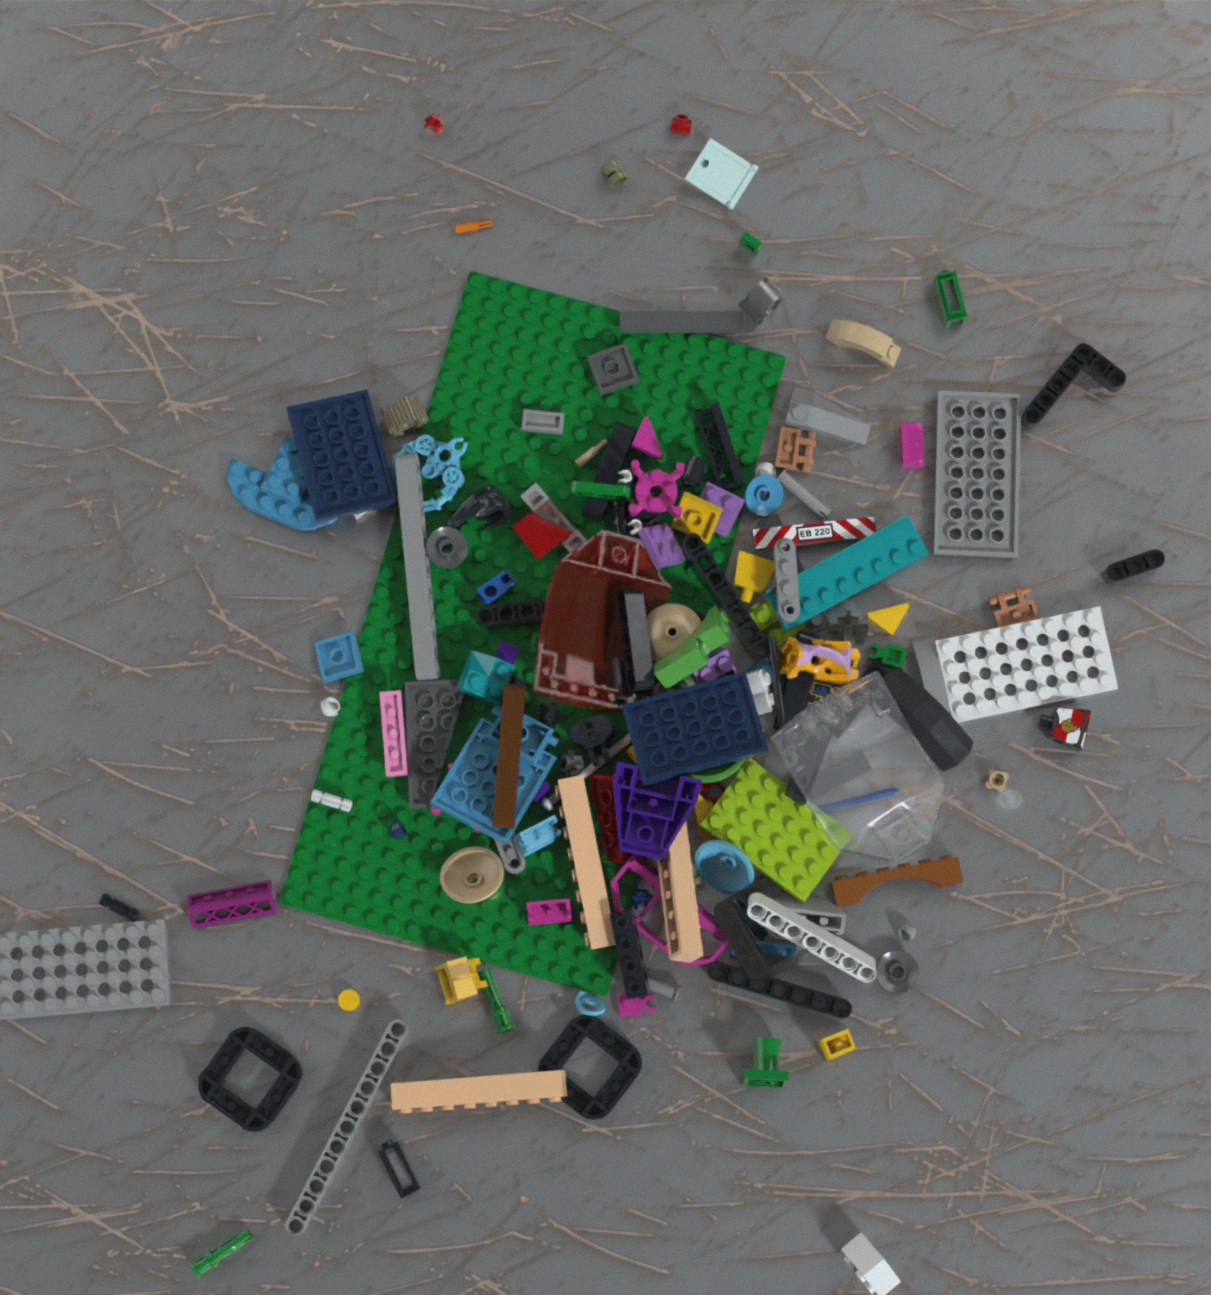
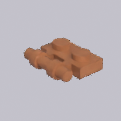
[775,426,817,474]
[988,585,1040,627]

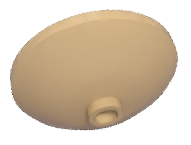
[646,604,702,662]
[440,847,504,903]

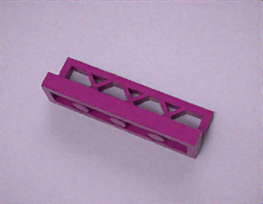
[187,880,277,928]

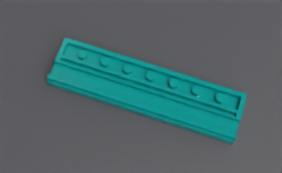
[764,515,929,632]

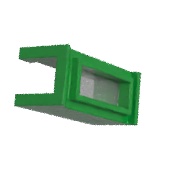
[934,270,968,327]

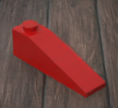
[590,774,627,863]

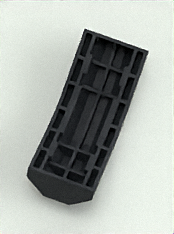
[871,668,973,771]

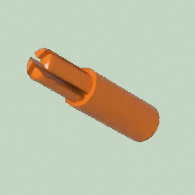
[454,219,493,234]

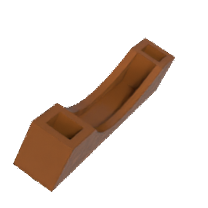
[830,854,963,908]

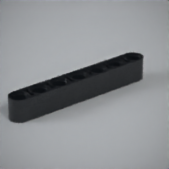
[680,533,769,661]
[707,961,852,1019]

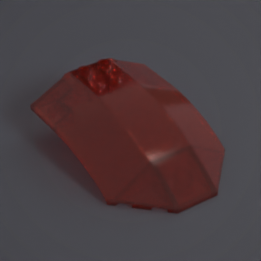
[532,530,673,714]

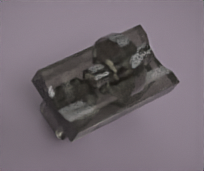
[829,611,868,645]

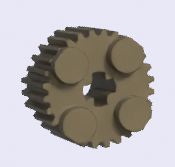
[380,395,428,438]

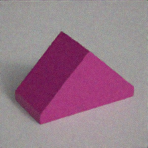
[632,417,663,461]

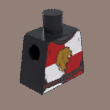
[1038,708,1091,752]

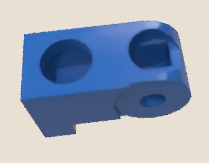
[475,570,518,606]

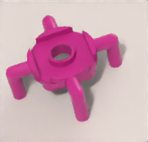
[628,460,685,519]

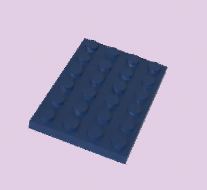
[286,389,398,523]
[622,672,769,786]

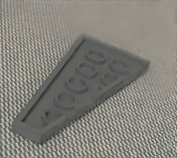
[405,679,464,809]

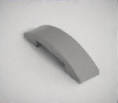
[520,483,591,560]
[912,638,951,715]

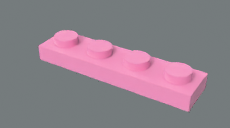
[379,690,408,777]

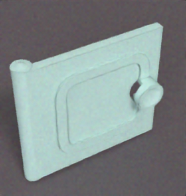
[684,138,758,210]

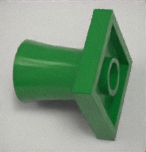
[743,1037,789,1089]

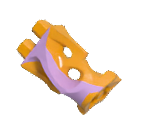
[777,637,859,685]

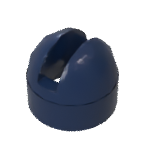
[389,821,407,839]

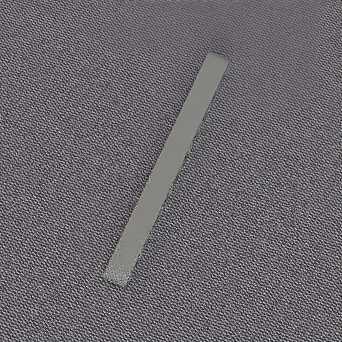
[395,453,440,681]
[285,1019,409,1236]

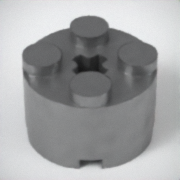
[738,276,786,324]

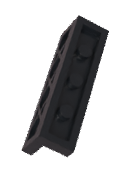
[694,402,744,490]

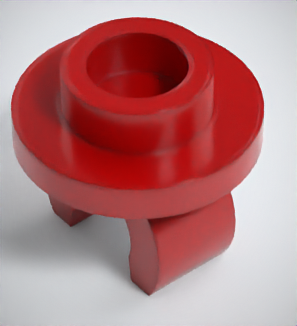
[424,113,444,134]

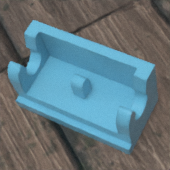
[513,815,562,858]

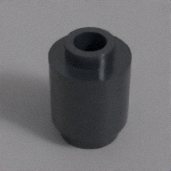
[680,456,706,489]

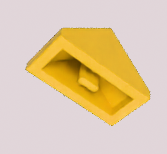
[817,1029,856,1061]

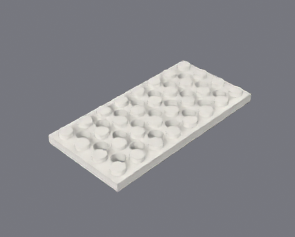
[934,606,1118,723]

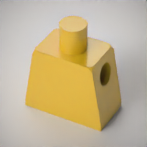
[734,551,775,604]

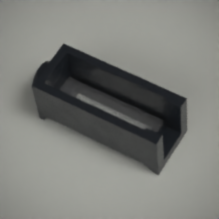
[378,1139,422,1199]

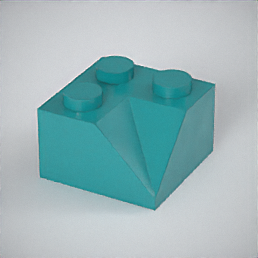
[455,650,515,706]

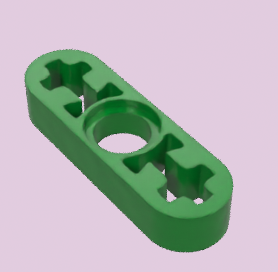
[569,481,631,500]

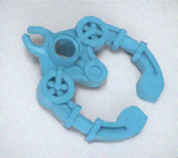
[389,435,468,512]

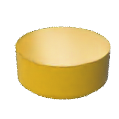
[338,989,360,1011]

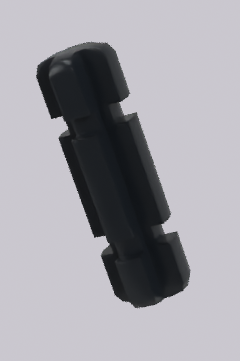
[99,893,140,922]

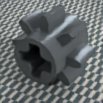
[558,750,584,777]

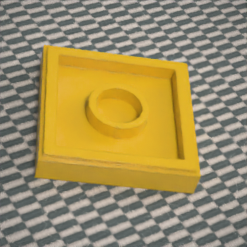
[670,491,723,544]

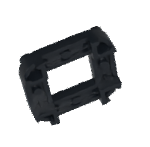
[538,1014,642,1120]
[198,1027,304,1132]

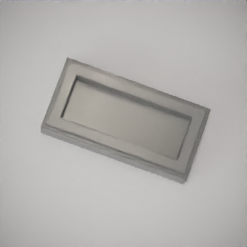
[521,409,565,435]

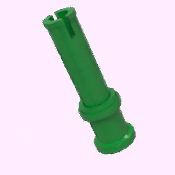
[477,968,516,1034]
[189,1227,254,1279]

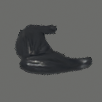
[444,485,511,529]

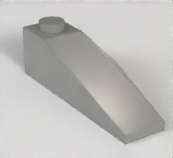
[785,387,870,446]

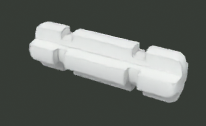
[311,790,352,812]

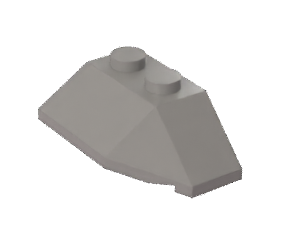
[758,894,847,942]

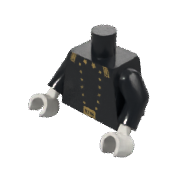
[618,470,676,535]

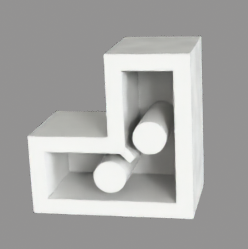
[841,1233,901,1295]

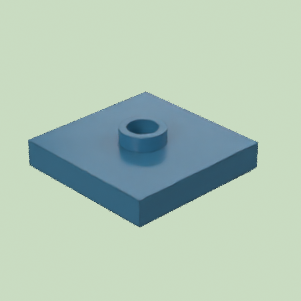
[314,631,364,683]

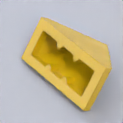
[866,603,909,636]

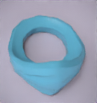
[575,991,606,1016]

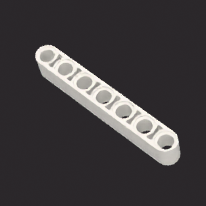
[747,893,876,982]

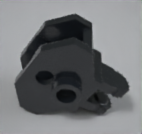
[570,715,616,767]

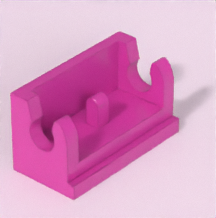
[899,423,925,468]
[527,899,572,926]

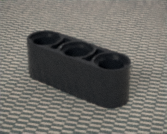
[1103,549,1165,585]

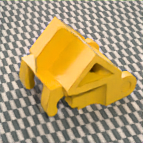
[434,956,488,1005]

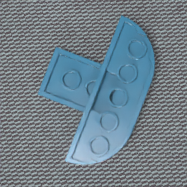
[228,435,338,531]

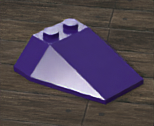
[613,762,702,860]

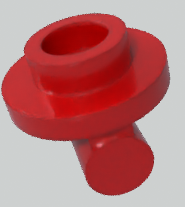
[670,115,692,134]

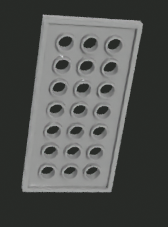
[933,390,1021,558]
[0,919,171,1020]

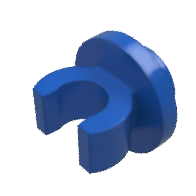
[631,889,653,910]

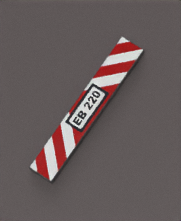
[751,516,877,551]

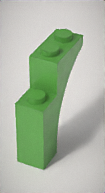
[654,606,730,689]

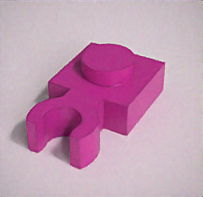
[618,994,656,1016]

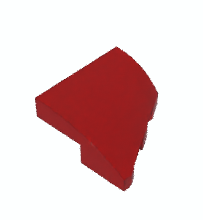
[513,512,572,560]

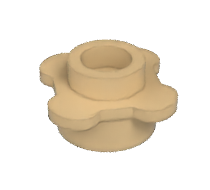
[985,769,1009,793]

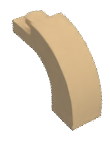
[825,319,901,367]

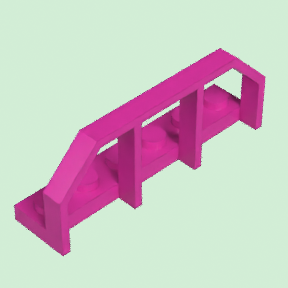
[611,854,735,965]

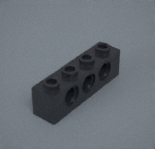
[609,908,651,1000]

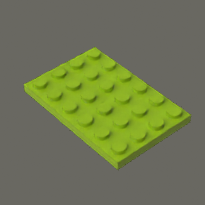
[700,758,853,903]

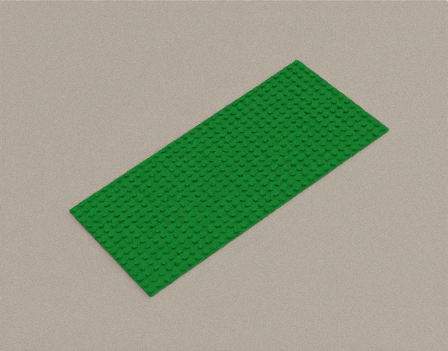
[279,271,786,996]

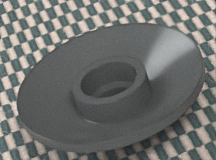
[426,527,468,569]
[876,950,919,994]

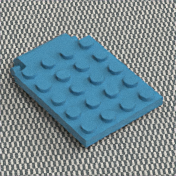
[430,706,559,845]

